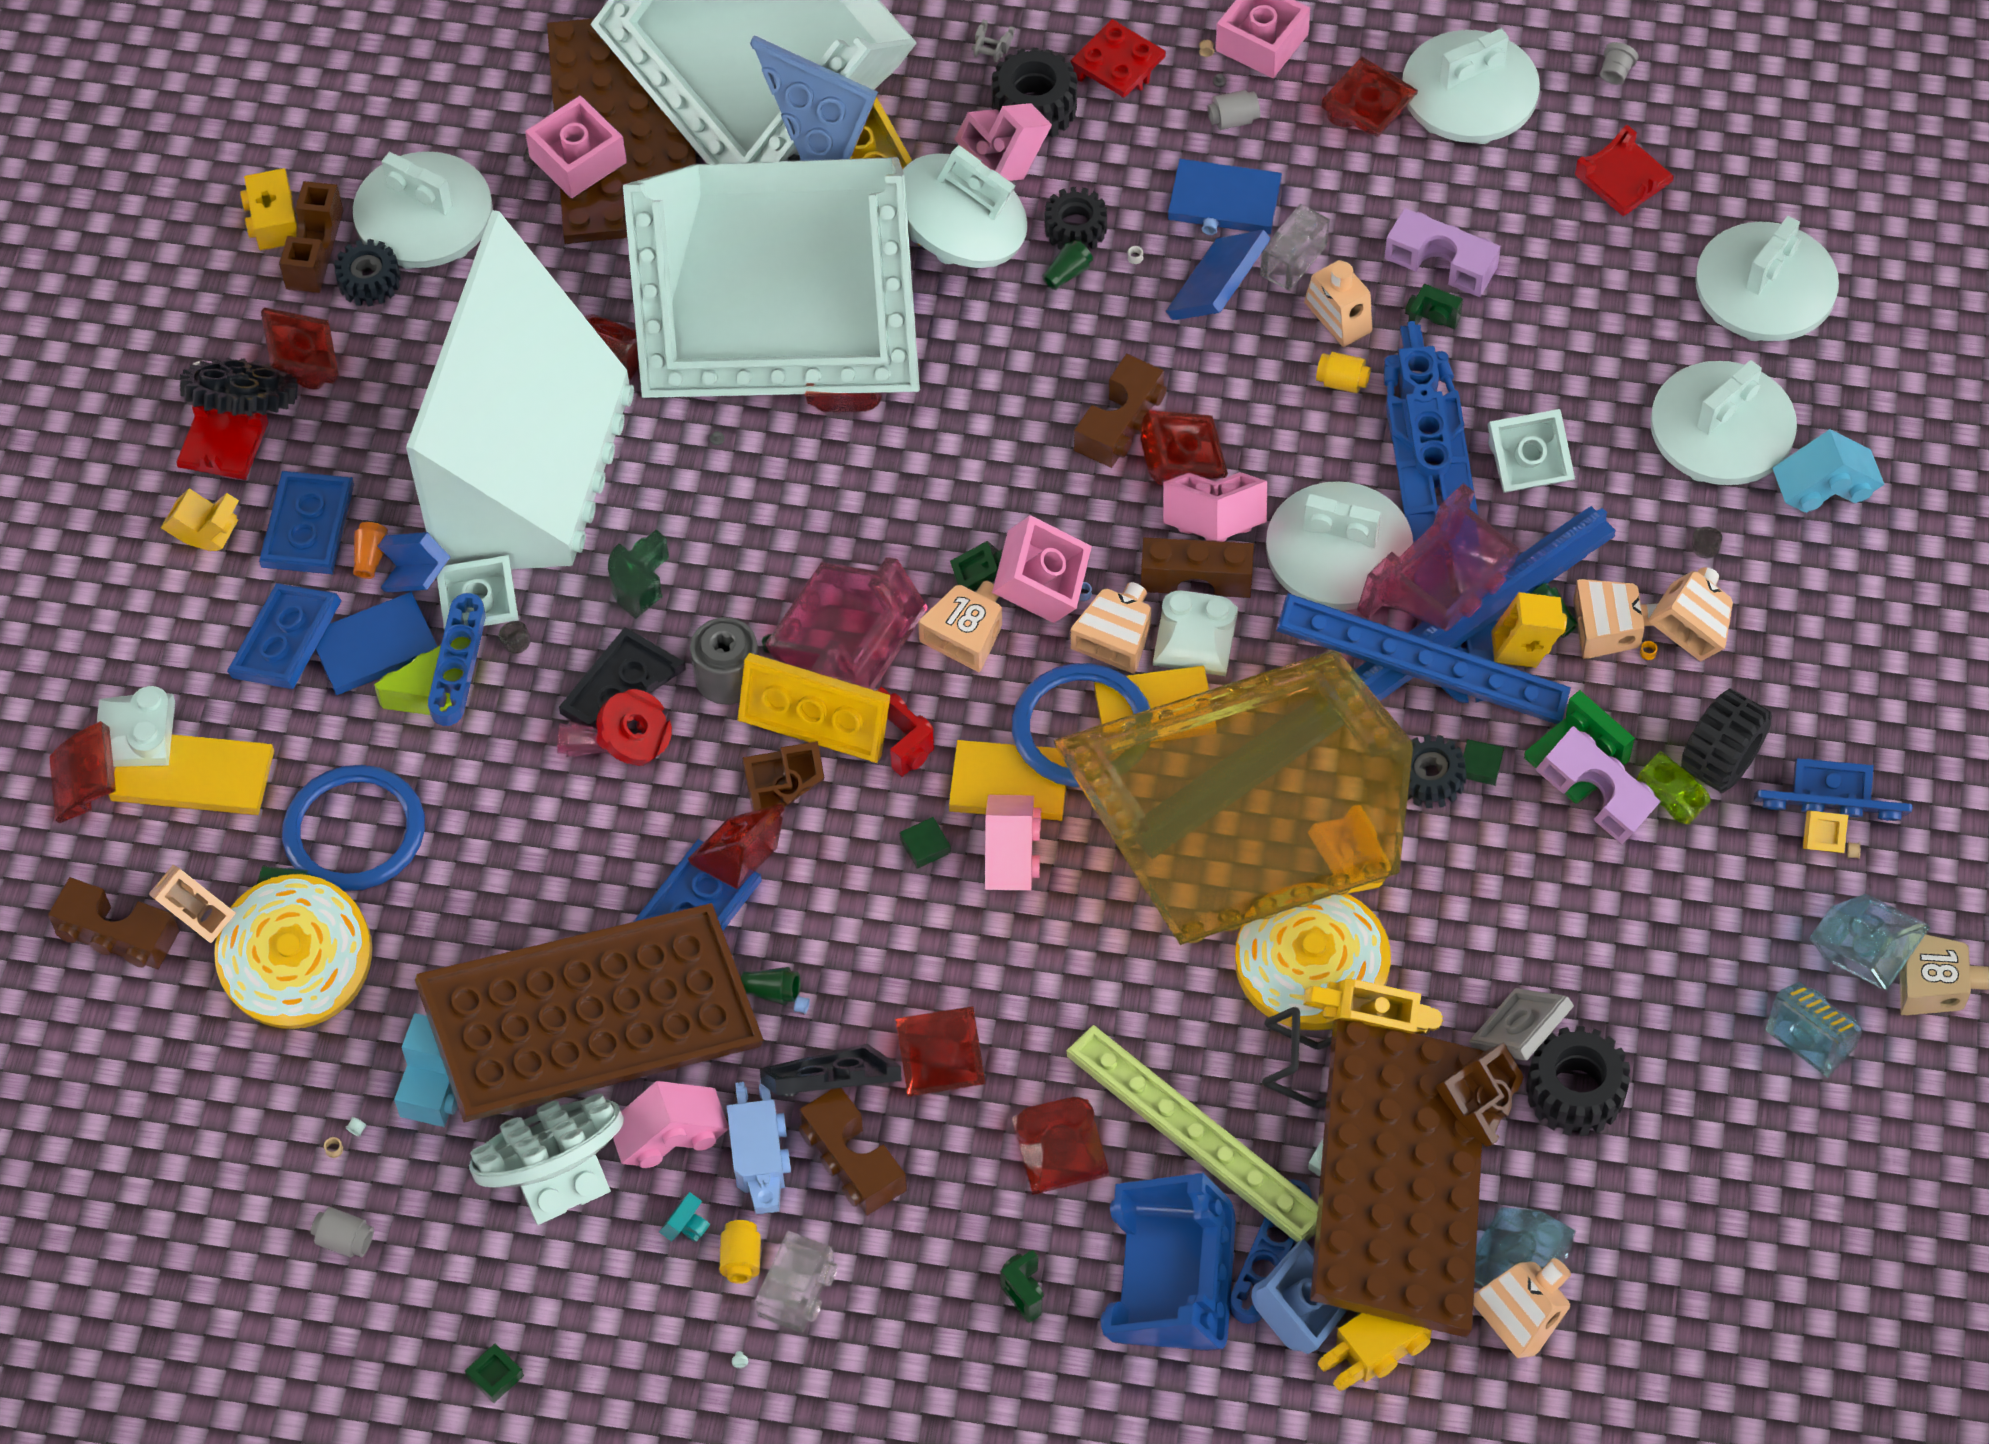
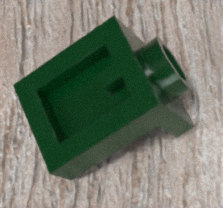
[1405,284,1463,329]
[950,541,1003,592]
[1000,1250,1044,1324]

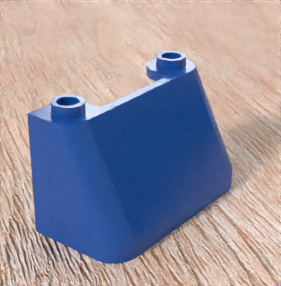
[1101,1173,1236,1351]

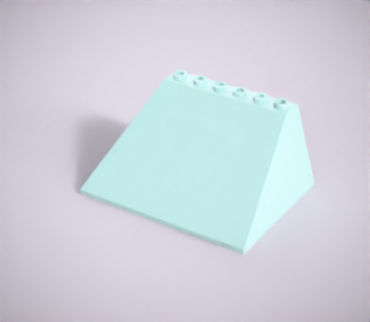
[590,0,917,164]
[623,157,920,398]
[406,210,634,569]

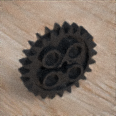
[180,358,298,416]

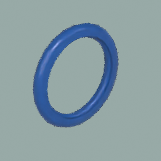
[1012,663,1154,787]
[282,765,425,892]

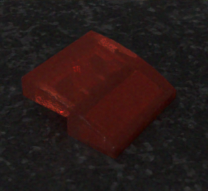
[49,721,116,823]

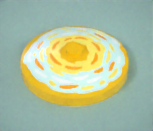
[215,874,372,1029]
[1235,886,1391,1031]

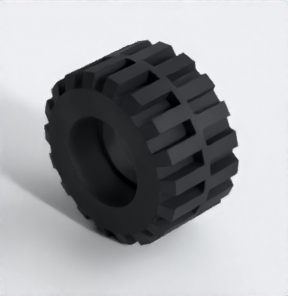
[991,47,1077,140]
[1681,688,1772,793]
[1526,1026,1630,1136]

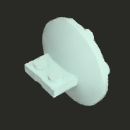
[1402,28,1540,144]
[903,145,1027,268]
[353,152,493,269]
[1695,216,1839,341]
[1651,360,1797,485]
[1266,482,1413,611]
[469,1093,624,1225]

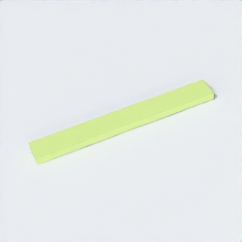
[1067,1025,1318,1243]

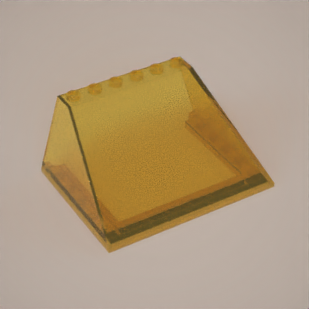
[1054,650,1413,945]

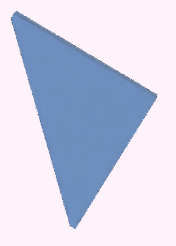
[750,35,878,161]

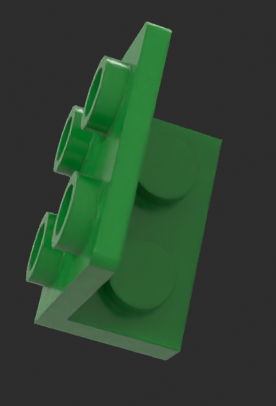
[1524,690,1635,804]

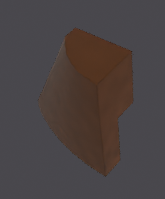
[742,741,825,825]
[1435,1043,1524,1147]

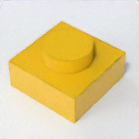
[1803,811,1848,853]

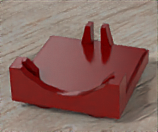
[1070,19,1166,98]
[1575,124,1674,217]
[176,405,269,480]

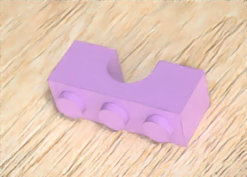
[1385,208,1501,297]
[1535,726,1661,845]

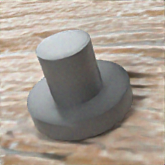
[1213,73,1227,87]
[710,431,725,445]

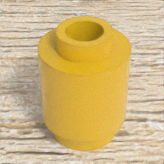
[1316,352,1371,394]
[719,1220,761,1284]

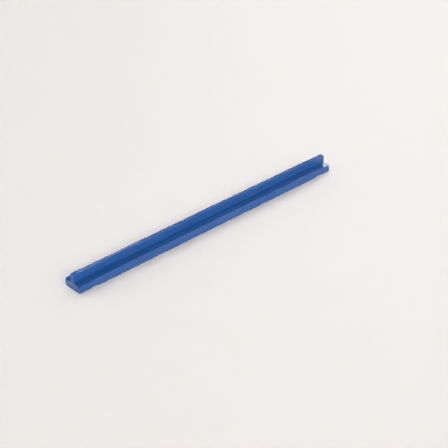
[1128,506,1616,861]

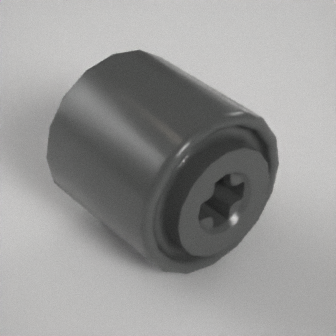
[690,617,759,705]

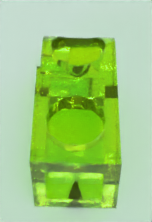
[1636,750,1711,824]

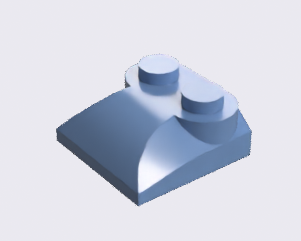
[1252,1239,1348,1354]

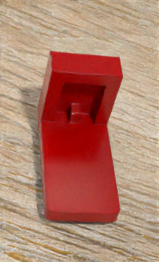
[876,687,934,777]

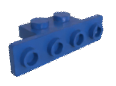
[1754,758,1913,821]

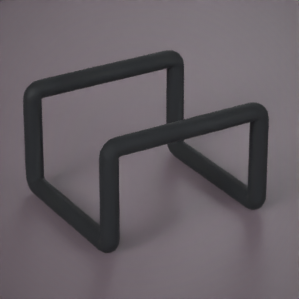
[1262,1007,1332,1108]

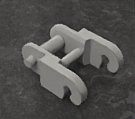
[972,19,1015,62]

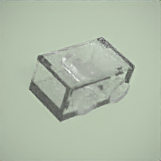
[1260,204,1330,291]
[755,1231,838,1333]

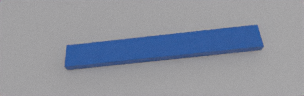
[1276,593,1571,724]

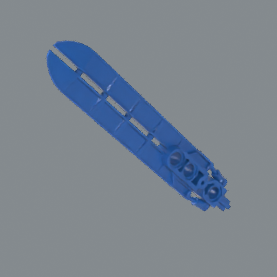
[1384,321,1501,703]

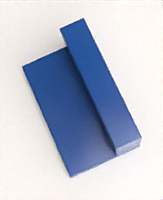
[378,532,450,593]

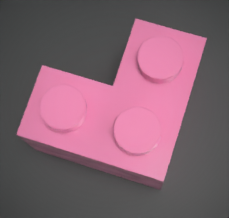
[954,103,1052,181]
[1163,472,1267,542]
[985,795,1041,890]
[613,1081,729,1168]

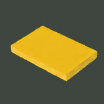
[1094,666,1217,750]
[949,740,1070,821]

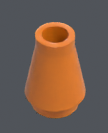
[353,522,388,579]

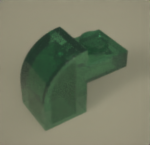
[608,529,669,619]

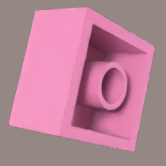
[1215,0,1310,79]
[525,95,627,199]
[992,515,1092,623]

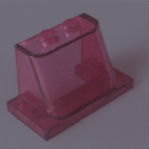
[1357,483,1520,631]
[765,557,928,690]

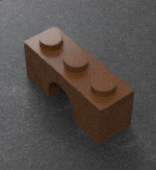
[279,181,344,293]
[1074,353,1167,468]
[1141,537,1254,598]
[48,877,180,970]
[798,1088,907,1216]

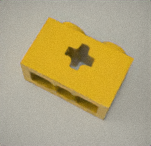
[240,168,298,251]
[1491,592,1567,668]

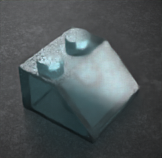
[1809,893,1930,990]

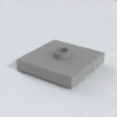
[1469,988,1574,1061]

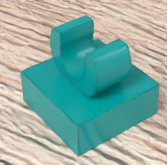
[659,1192,710,1242]

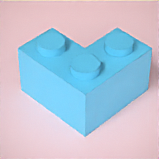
[1772,429,1885,513]
[394,1013,458,1127]

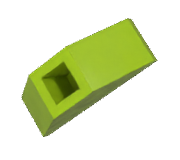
[374,637,478,715]

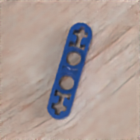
[428,593,486,726]
[1230,1179,1312,1324]

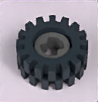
[334,239,401,307]
[1397,734,1466,809]

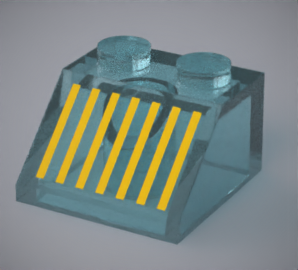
[1765,982,1863,1078]

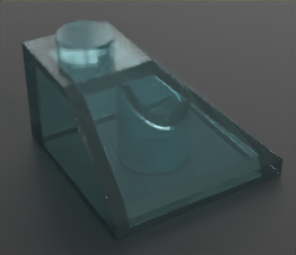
[1475,1207,1576,1286]

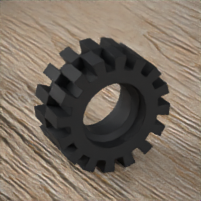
[1044,187,1107,250]

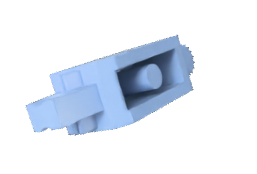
[727,1080,791,1214]

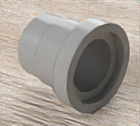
[1600,42,1638,85]

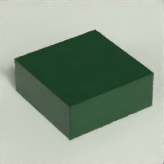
[1463,739,1504,786]
[899,817,951,869]
[464,1343,524,1403]

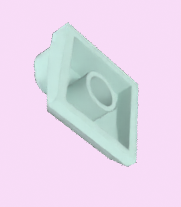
[1487,409,1575,493]
[437,555,519,630]
[1153,590,1238,676]
[92,686,175,767]

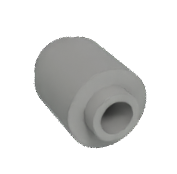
[1207,90,1260,130]
[310,1207,374,1258]

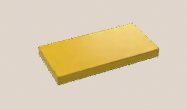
[737,653,890,763]
[108,734,274,815]

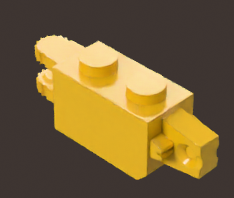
[1303,979,1444,1035]
[1317,1313,1432,1391]

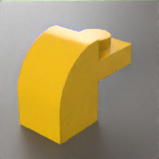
[161,488,239,551]

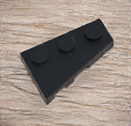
[559,627,686,732]
[760,1044,902,1097]

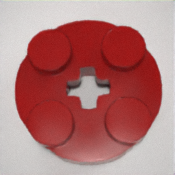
[596,689,672,766]

